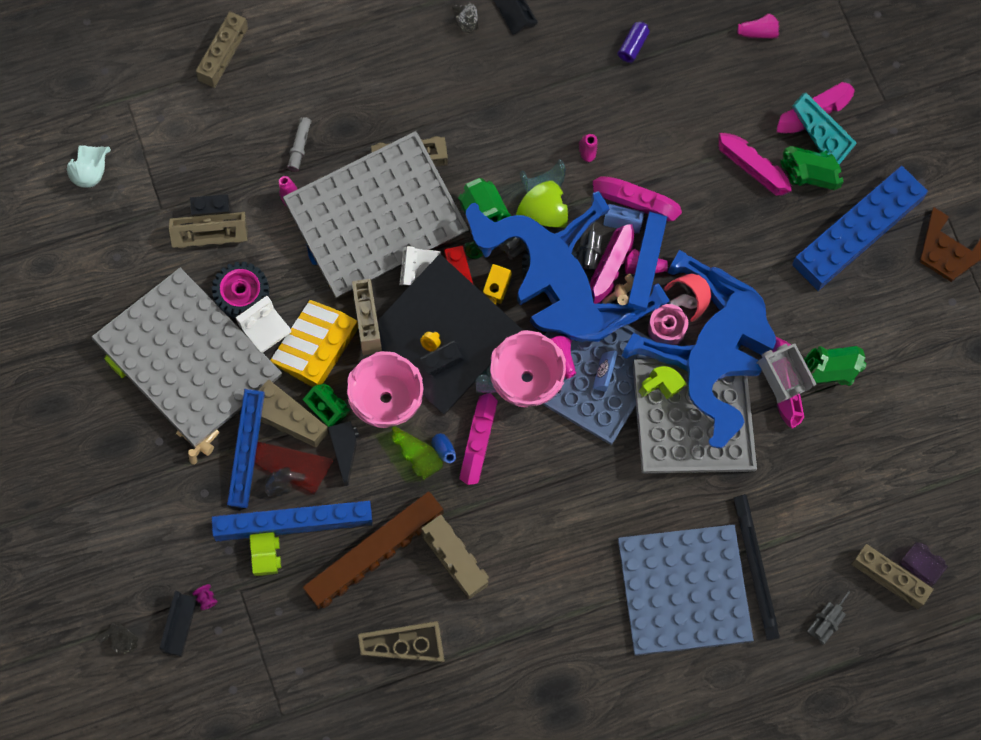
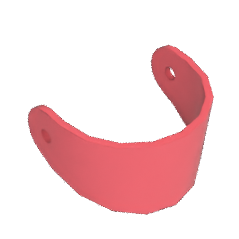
[663,274,711,322]

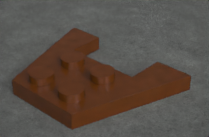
[919,207,981,282]

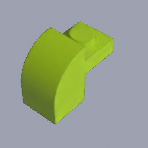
[639,366,687,400]

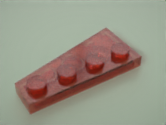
[254,442,333,494]

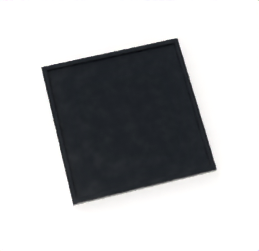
[377,254,523,415]

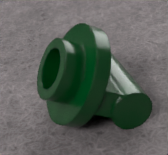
[465,242,483,259]

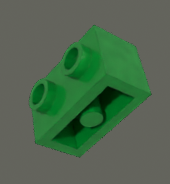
[303,384,350,427]

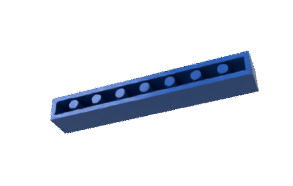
[212,501,373,541]

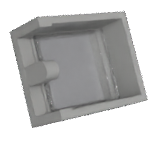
[756,344,817,403]

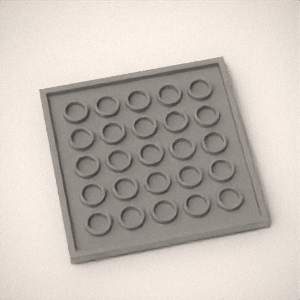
[632,359,757,473]

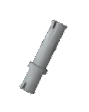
[287,117,311,172]

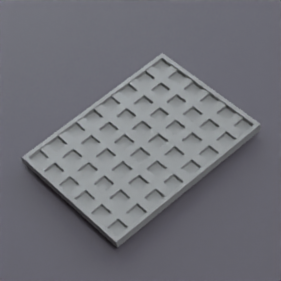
[283,131,469,298]
[92,267,282,448]

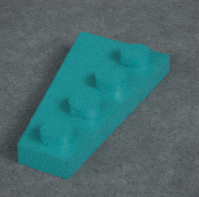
[792,93,857,164]

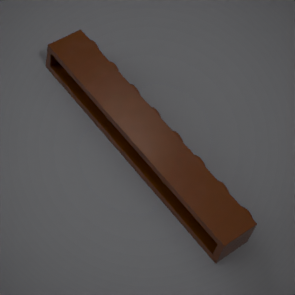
[303,491,444,609]

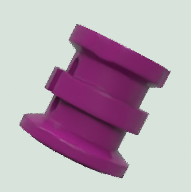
[192,584,218,610]

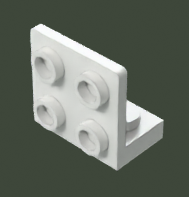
[400,246,441,286]
[236,296,291,352]

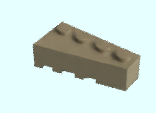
[258,379,329,447]
[422,515,489,599]
[358,621,444,662]

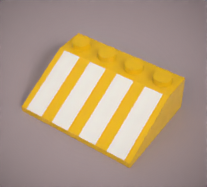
[270,300,358,387]

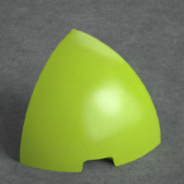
[516,181,568,228]

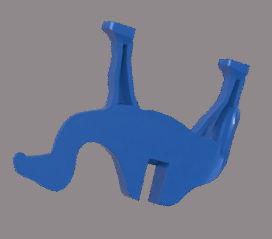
[466,191,670,342]
[621,250,776,448]

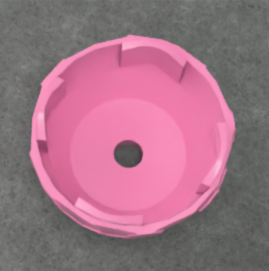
[490,331,566,407]
[347,351,423,428]

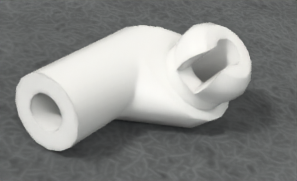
[669,294,697,309]

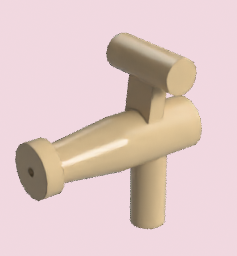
[602,274,634,305]
[176,430,219,465]

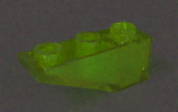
[391,426,443,480]

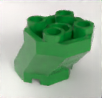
[780,146,844,190]
[458,178,511,222]
[804,346,867,386]

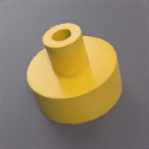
[420,332,441,352]

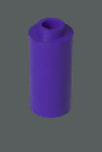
[618,22,650,63]

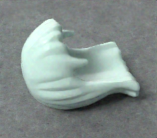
[67,145,111,187]

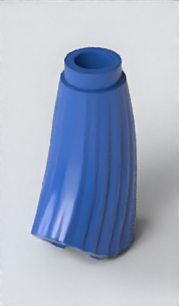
[431,433,456,463]

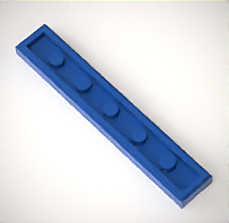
[627,212,667,311]
[227,389,265,508]

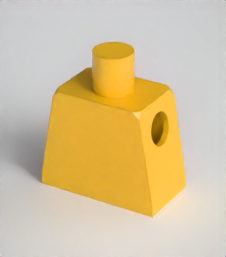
[483,264,512,305]

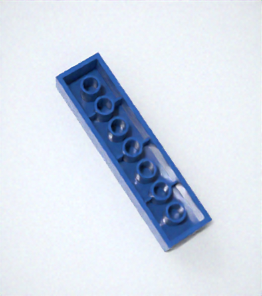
[792,166,928,291]

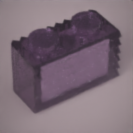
[899,542,948,587]

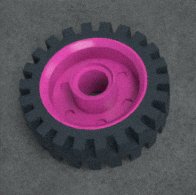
[212,262,269,319]

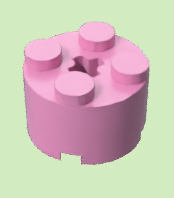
[648,304,688,345]

